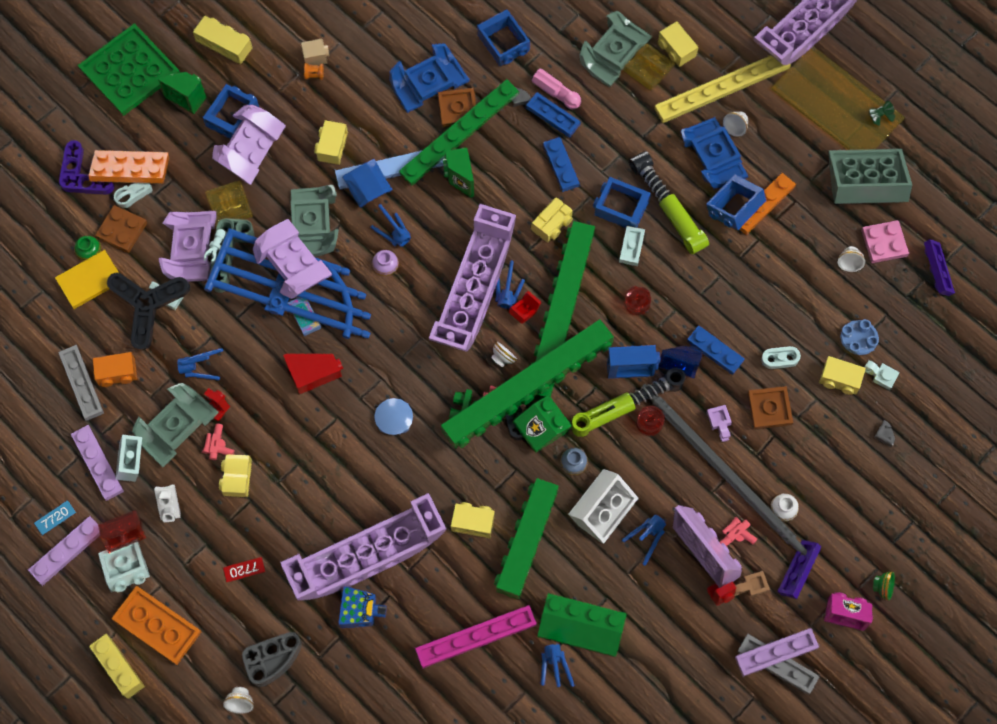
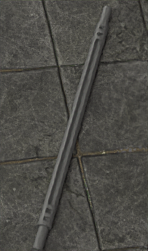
[640,384,807,556]

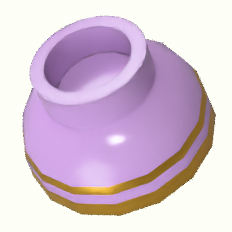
[372,250,399,276]

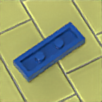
[526,92,581,138]
[543,137,580,192]
[687,326,745,375]

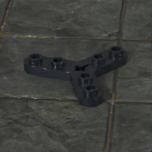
[107,273,190,351]

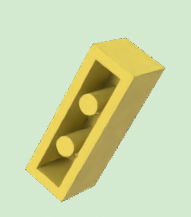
[193,16,252,64]
[89,634,145,699]

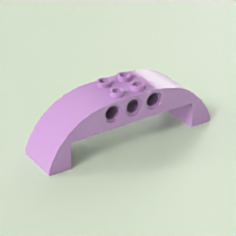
[754,0,857,65]
[429,204,516,352]
[281,493,446,600]

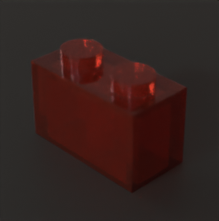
[98,510,146,553]

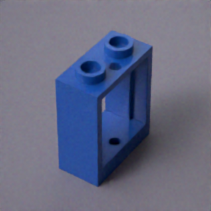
[477,9,530,67]
[203,84,259,139]
[706,175,766,230]
[593,177,651,228]
[607,345,660,379]

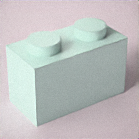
[115,435,142,482]

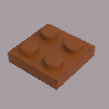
[438,88,476,127]
[95,205,147,253]
[748,386,793,429]

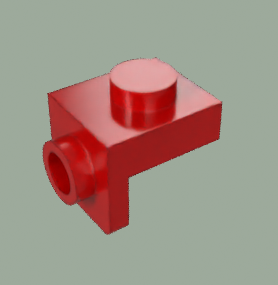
[508,291,541,324]
[204,388,230,421]
[707,581,737,606]

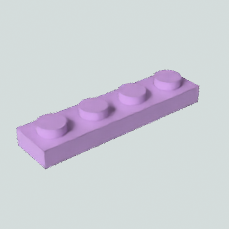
[71,425,124,501]
[28,516,104,586]
[735,628,819,677]

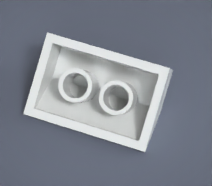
[568,469,638,544]

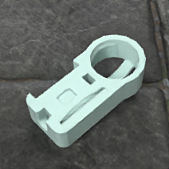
[114,183,152,208]

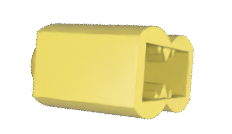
[219,454,252,497]

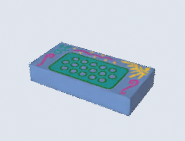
[288,297,321,336]

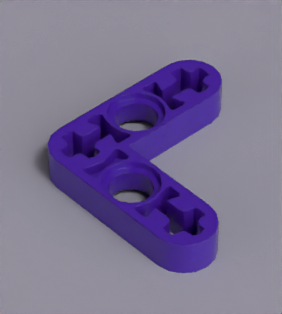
[59,140,114,195]

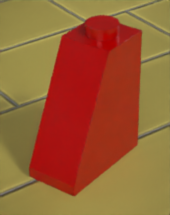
[283,354,343,394]

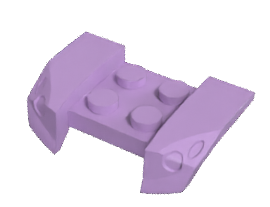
[212,105,286,185]
[159,211,216,282]
[253,219,332,299]

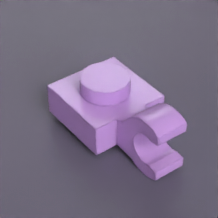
[706,405,732,442]

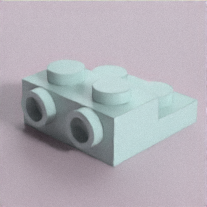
[98,538,150,592]

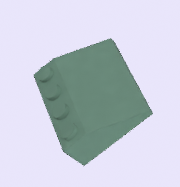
[829,149,912,204]

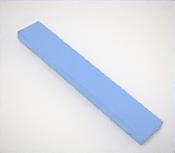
[335,151,443,190]

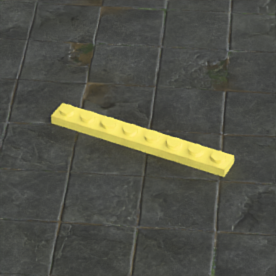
[654,55,791,123]

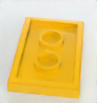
[55,250,119,309]

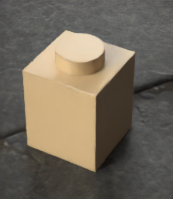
[301,39,329,65]

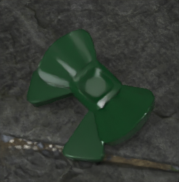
[869,101,896,126]

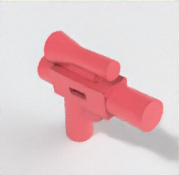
[202,424,235,460]
[720,517,757,546]

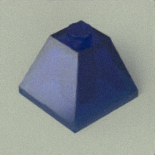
[658,346,703,378]

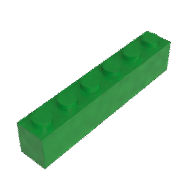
[494,478,559,600]

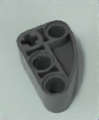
[242,632,302,687]

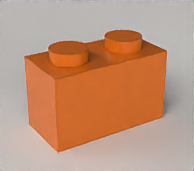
[93,352,137,387]

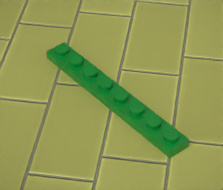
[399,79,519,186]

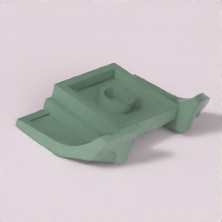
[580,11,652,87]
[291,185,339,257]
[132,383,219,467]

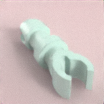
[204,229,226,264]

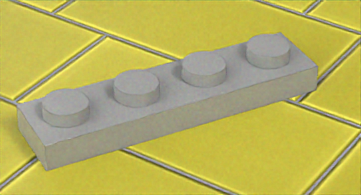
[58,345,104,421]
[737,634,820,695]

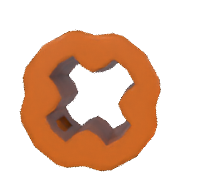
[304,63,324,80]

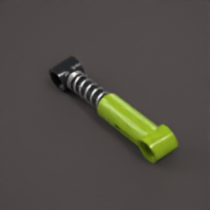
[628,150,709,255]
[571,367,686,437]

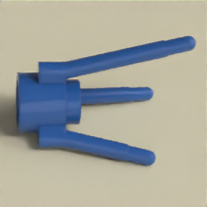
[371,204,411,247]
[495,260,525,309]
[177,348,223,380]
[622,515,666,566]
[541,644,574,687]

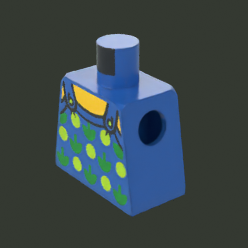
[339,586,387,628]

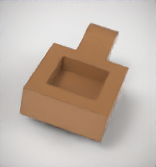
[734,571,770,597]

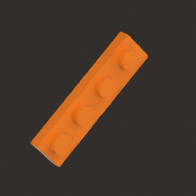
[740,173,796,235]

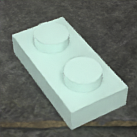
[619,226,645,266]

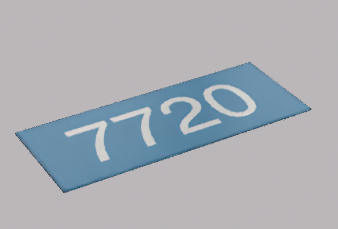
[34,500,76,535]

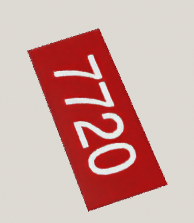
[223,557,265,582]

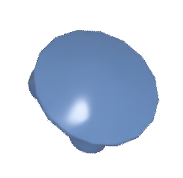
[840,319,879,355]
[375,398,413,435]

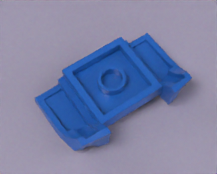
[389,44,470,113]
[681,117,748,188]

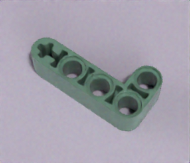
[210,218,255,293]

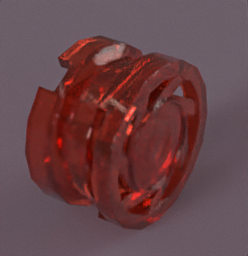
[625,286,651,316]
[636,406,665,436]

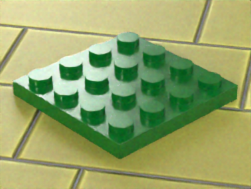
[78,23,180,116]

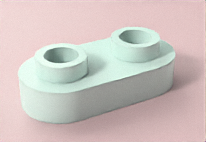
[761,346,801,369]

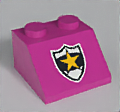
[824,593,872,631]

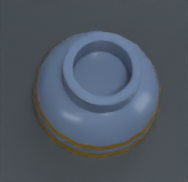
[560,448,588,475]

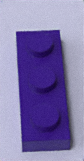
[924,239,955,296]
[778,540,821,599]

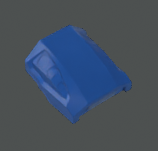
[342,159,393,208]

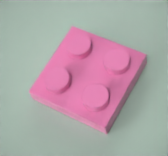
[861,220,909,263]

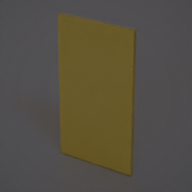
[771,46,905,150]

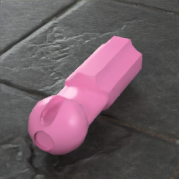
[532,68,581,109]

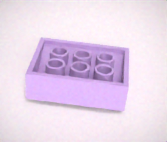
[673,505,742,588]

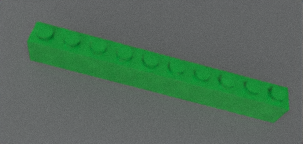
[531,221,595,401]
[441,319,614,449]

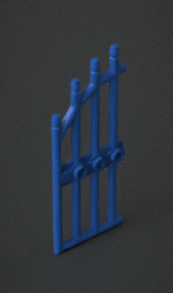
[204,228,371,339]

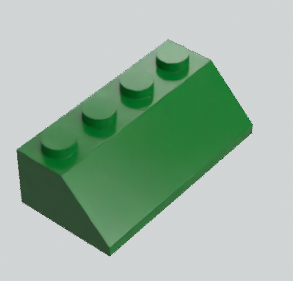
[537,593,627,657]

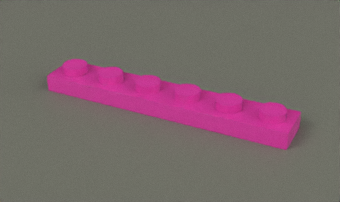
[416,605,537,668]

